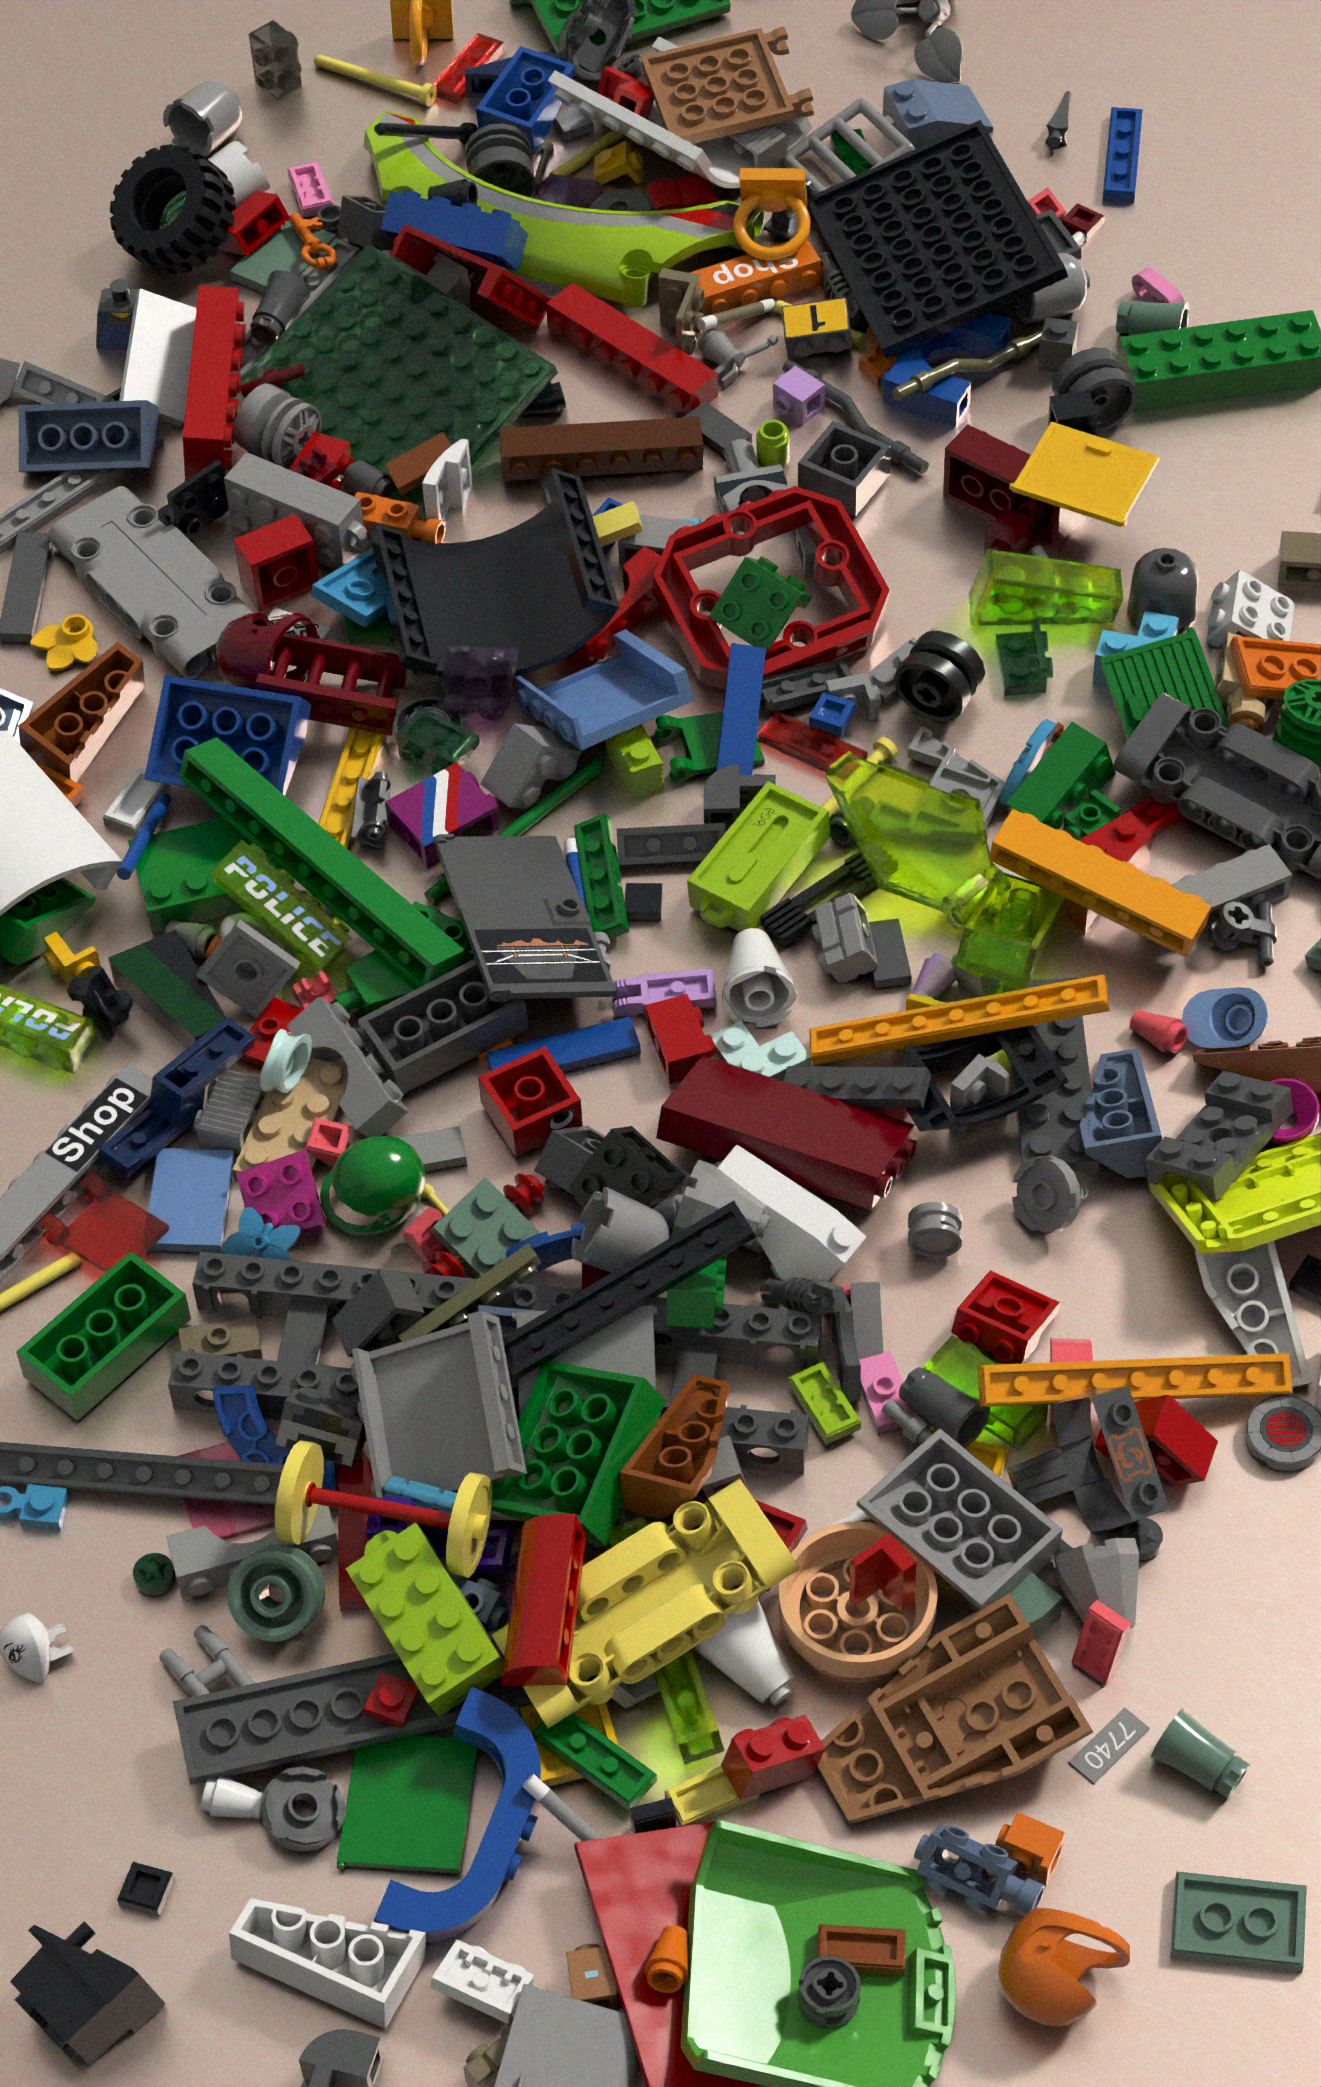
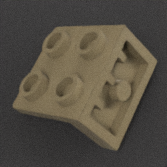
[658,268,705,355]

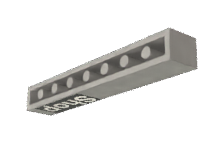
[0,1063,152,1284]

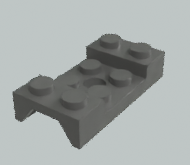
[1145,1071,1293,1202]

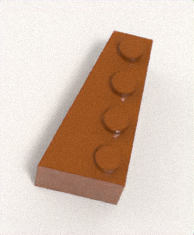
[18,642,145,783]

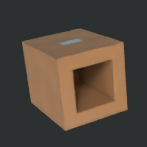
[566,1944,619,2011]

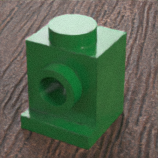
[1063,789,1121,840]

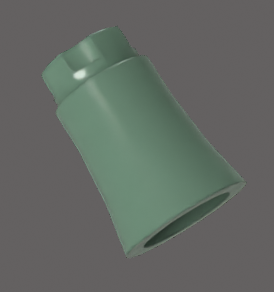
[1116,300,1189,335]
[1151,1708,1250,1798]

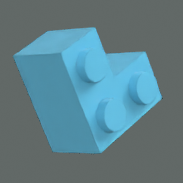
[1093,611,1179,686]

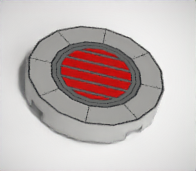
[1245,1395,1321,1471]

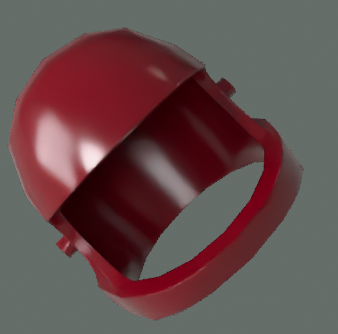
[215,613,318,689]

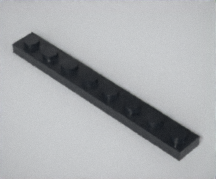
[503,1200,756,1383]

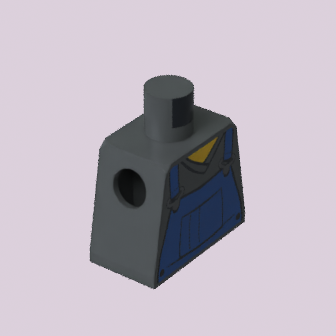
[96,279,145,350]

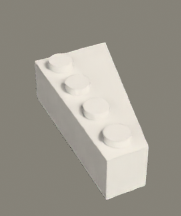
[229,1898,426,2029]

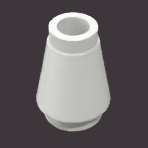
[200,1776,263,1819]

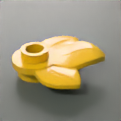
[30,614,98,671]

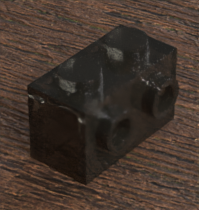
[249,20,302,100]

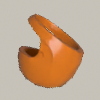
[998,1908,1131,2027]

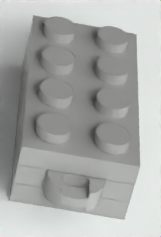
[224,452,369,569]

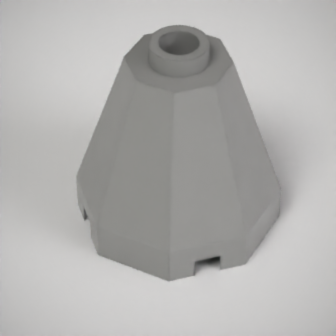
[671,1160,770,1245]
[1051,1538,1139,1636]

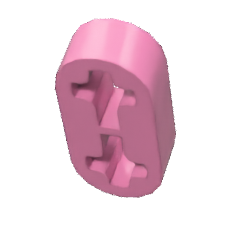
[1132,268,1184,303]

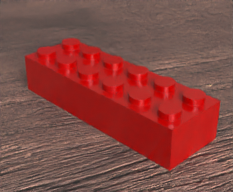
[182,285,246,481]

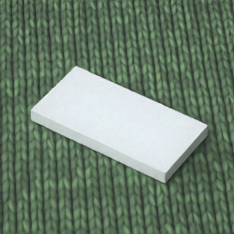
[119,289,196,427]

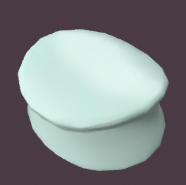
[259,1029,312,1093]

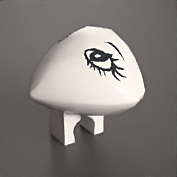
[0,1613,73,1683]

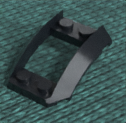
[891,1025,1069,1132]

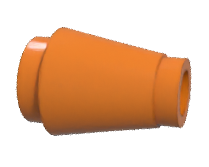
[645,1925,688,1993]

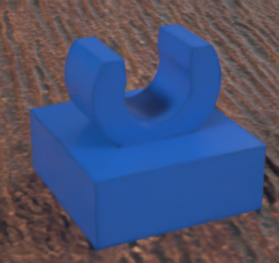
[809,692,855,739]

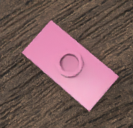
[287,162,333,218]
[859,1351,916,1434]

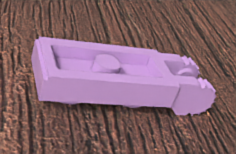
[612,969,717,1018]

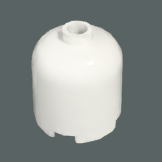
[208,141,270,208]

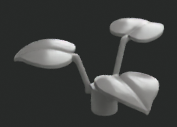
[851,0,963,82]

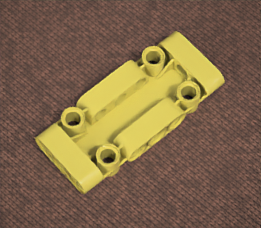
[492,1478,799,1728]

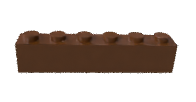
[499,417,704,481]

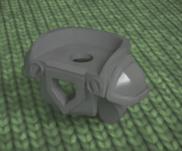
[559,0,635,82]

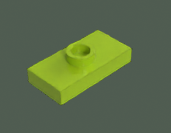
[788,1362,861,1445]

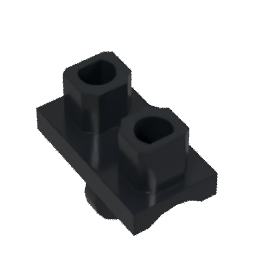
[67,966,133,1040]

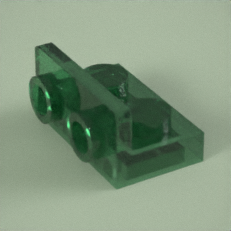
[995,619,1053,696]
[397,707,480,775]

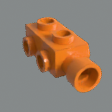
[354,492,446,544]

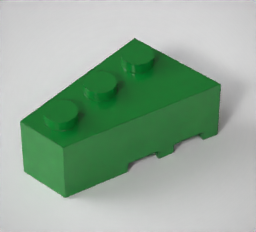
[1006,721,1116,829]

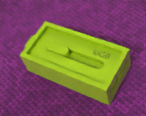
[687,781,830,932]
[345,1522,504,1717]

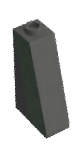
[108,930,226,1048]

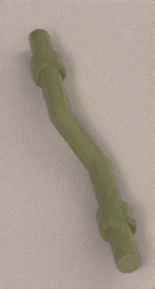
[892,330,1042,401]

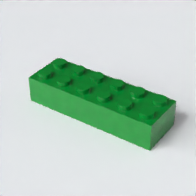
[1118,310,1321,412]

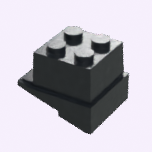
[10,1921,166,2065]

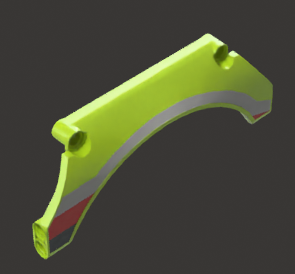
[364,110,764,307]

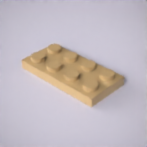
[232,1057,348,1179]

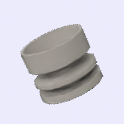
[233,383,322,469]

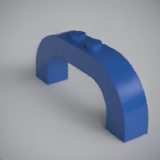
[374,1687,541,1943]

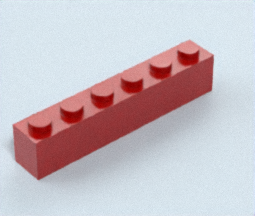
[546,283,718,415]

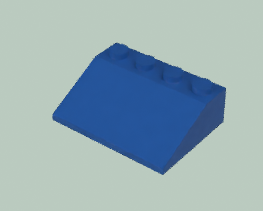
[144,675,311,795]

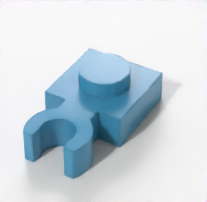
[0,1484,69,1531]

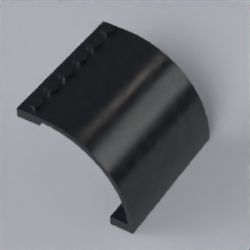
[369,468,620,680]

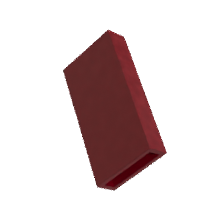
[656,1055,917,1210]

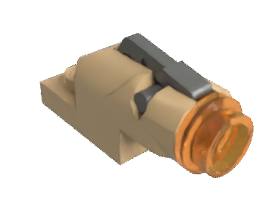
[1215,632,1275,734]

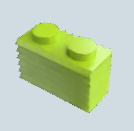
[606,724,665,799]

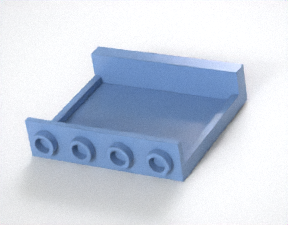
[515,629,694,751]

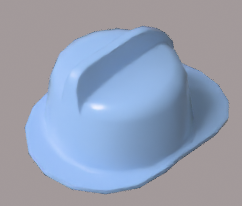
[1181,987,1269,1049]

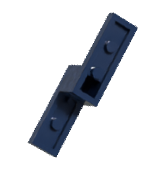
[98,1017,256,1178]

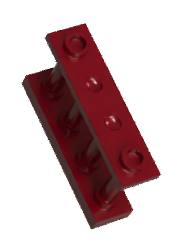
[255,633,407,736]

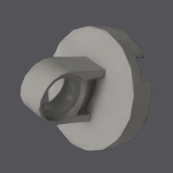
[1012,1156,1088,1233]

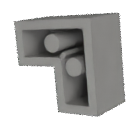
[480,723,582,809]

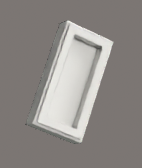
[103,767,171,836]

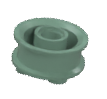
[227,1544,325,1642]

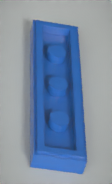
[1102,107,1143,203]
[715,643,766,775]
[486,1016,641,1072]

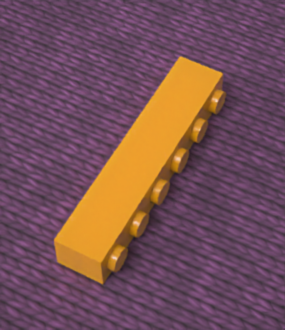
[989,809,1212,958]

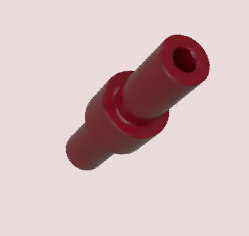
[240,363,306,398]

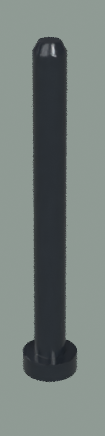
[374,122,478,145]

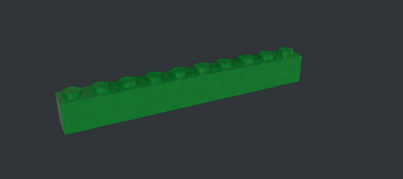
[178,737,465,987]

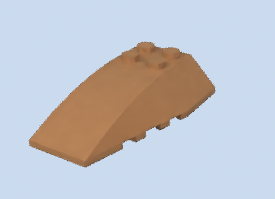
[818,1593,1093,1824]

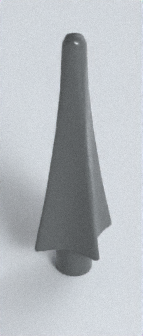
[1045,91,1072,148]

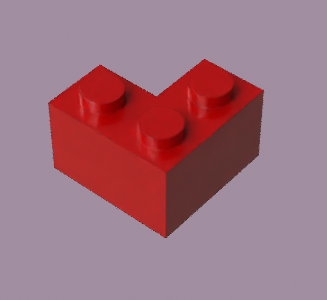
[1094,1395,1218,1487]

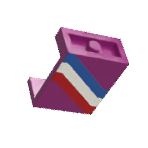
[385,762,500,869]

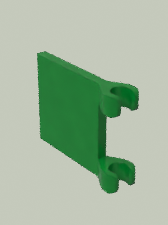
[655,712,765,783]

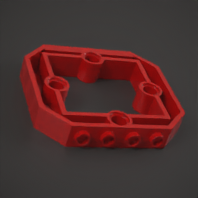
[652,486,890,690]

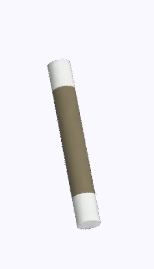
[697,298,776,331]

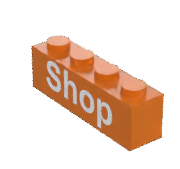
[690,239,821,317]

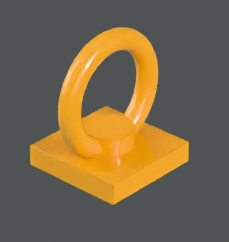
[390,0,454,66]
[733,168,811,261]

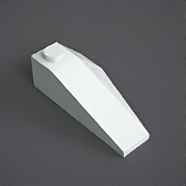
[717,1145,867,1281]
[1194,1241,1313,1389]

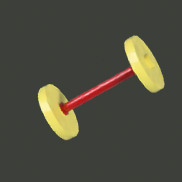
[275,1440,492,1578]

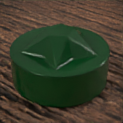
[133,1553,175,1596]

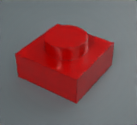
[364,1672,419,1729]

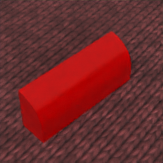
[501,1513,587,1687]

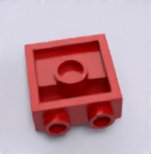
[951,1270,1060,1364]

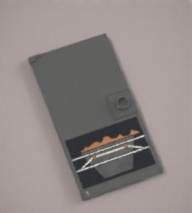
[433,834,617,1002]

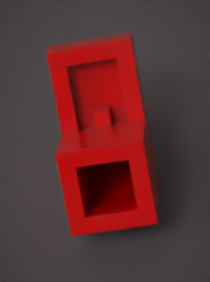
[597,66,654,120]

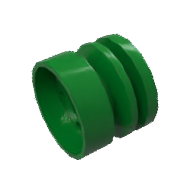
[1273,679,1321,774]

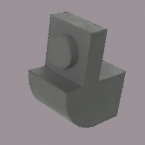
[704,764,776,831]
[299,2029,384,2087]

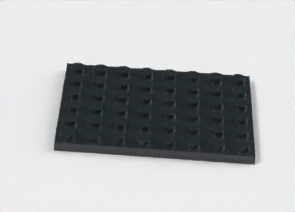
[807,120,1068,359]

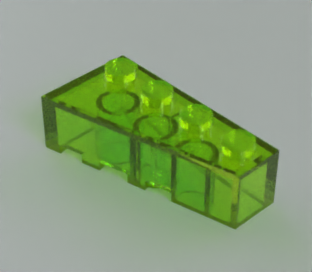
[968,549,1123,626]

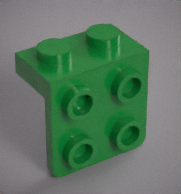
[711,556,813,652]

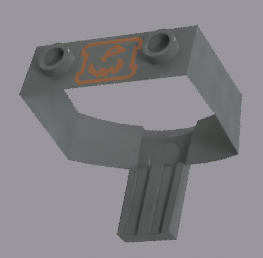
[1006,1386,1170,1532]

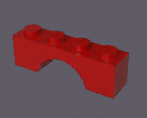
[568,546,661,668]

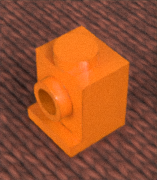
[995,1812,1065,1887]

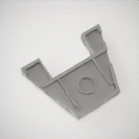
[865,726,1005,843]

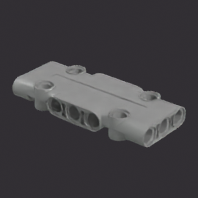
[48,486,254,679]

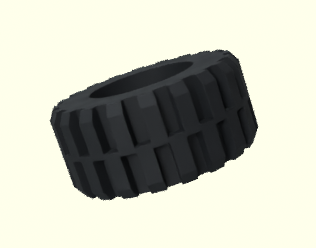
[110,144,236,275]

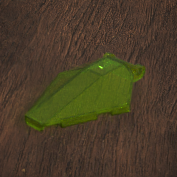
[825,751,1012,930]

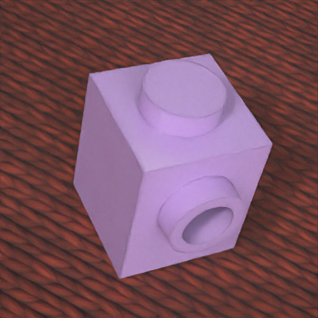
[773,366,825,426]

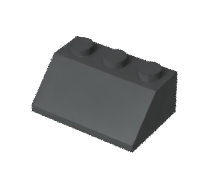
[534,1125,674,1207]

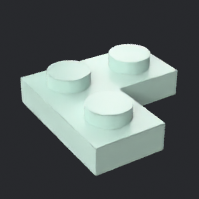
[710,1020,811,1080]

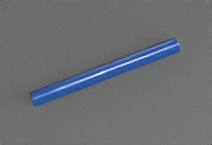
[116,792,171,880]

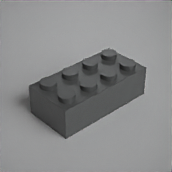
[358,959,529,1094]

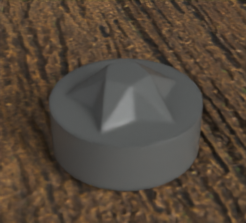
[1121,1518,1163,1560]

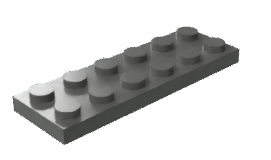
[1003,978,1100,1171]

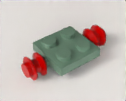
[422,1173,544,1279]

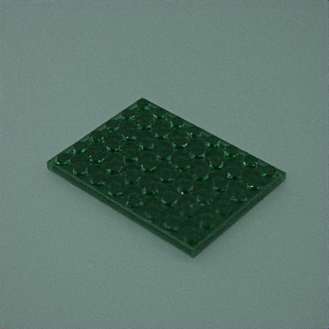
[241,243,558,516]

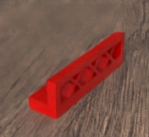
[337,1443,374,1611]

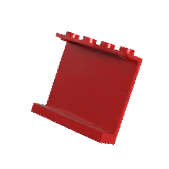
[391,224,551,330]

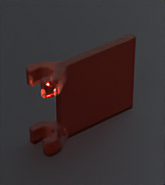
[38,1172,169,1273]

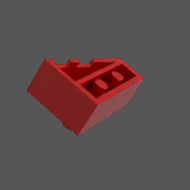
[1040,811,1152,934]

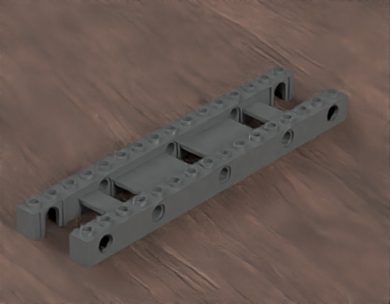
[168,1251,822,1474]

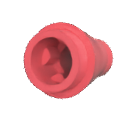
[1129,1009,1188,1053]

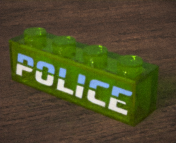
[211,840,352,975]
[0,984,97,1074]

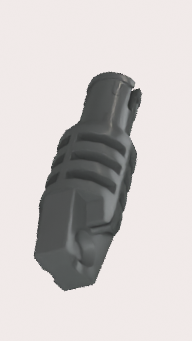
[818,252,864,326]
[760,1277,845,1315]

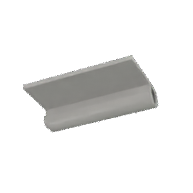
[494,1983,639,2087]

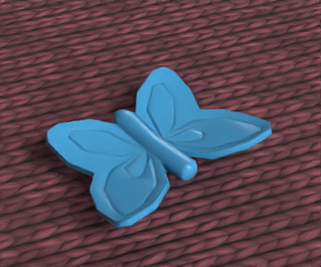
[220,1207,301,1260]

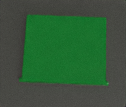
[1099,627,1229,740]
[337,1735,478,1874]

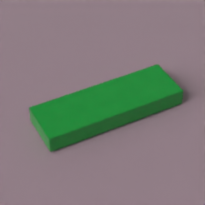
[532,1713,657,1811]

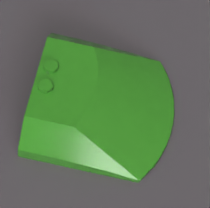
[680,1820,956,2087]

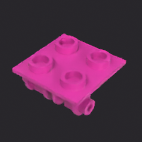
[236,1150,326,1232]

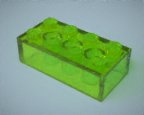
[954,870,1066,988]

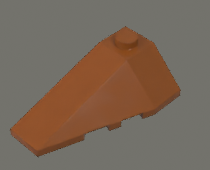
[1193,1036,1321,1093]
[620,1374,730,1519]

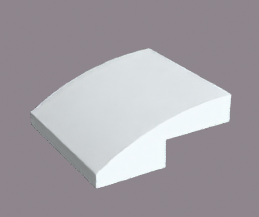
[422,439,473,522]

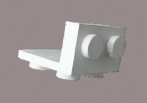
[1206,569,1294,648]

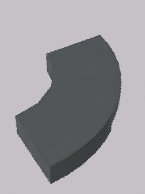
[830,1295,861,1402]

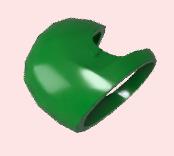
[320,1136,426,1236]

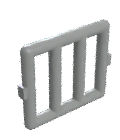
[781,98,915,195]

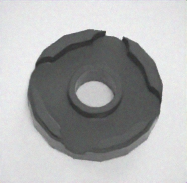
[259,1766,346,1852]

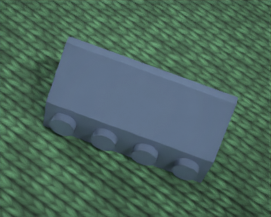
[18,400,159,473]

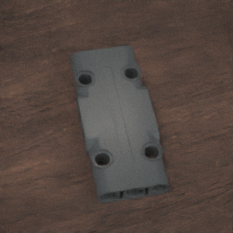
[1113,692,1321,880]

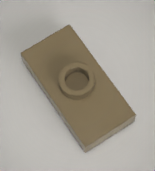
[178,1316,262,1358]

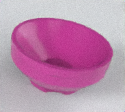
[1269,1079,1320,1144]

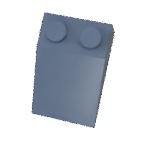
[882,79,993,149]

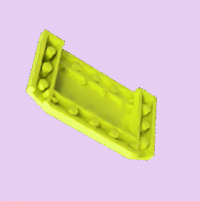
[1147,1133,1321,1254]

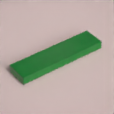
[574,813,629,939]

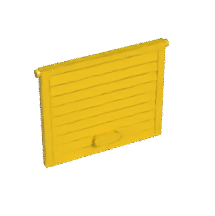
[1009,422,1159,527]

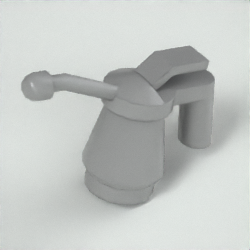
[698,328,778,388]

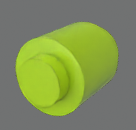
[756,420,790,468]

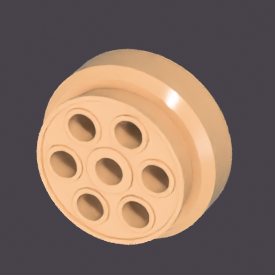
[779,1522,938,1682]

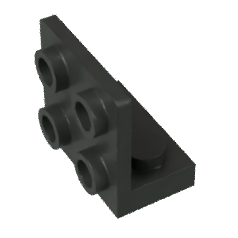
[569,1126,686,1207]

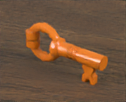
[289,213,337,271]

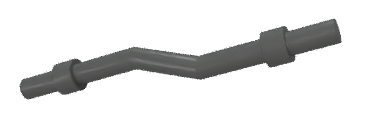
[782,359,929,474]

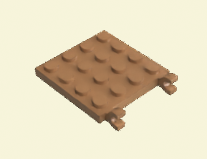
[641,27,814,144]

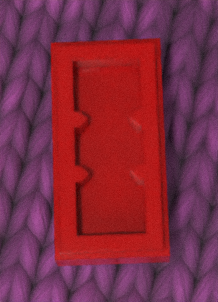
[239,997,304,1068]

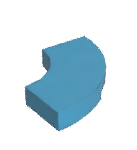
[998,719,1057,806]

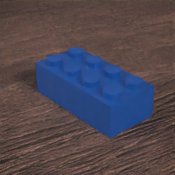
[380,189,528,271]

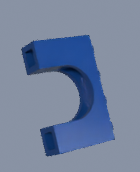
[881,312,1011,427]

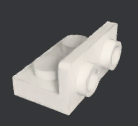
[431,1939,534,2024]

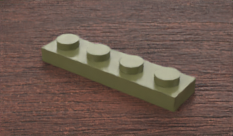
[398,1243,541,1342]

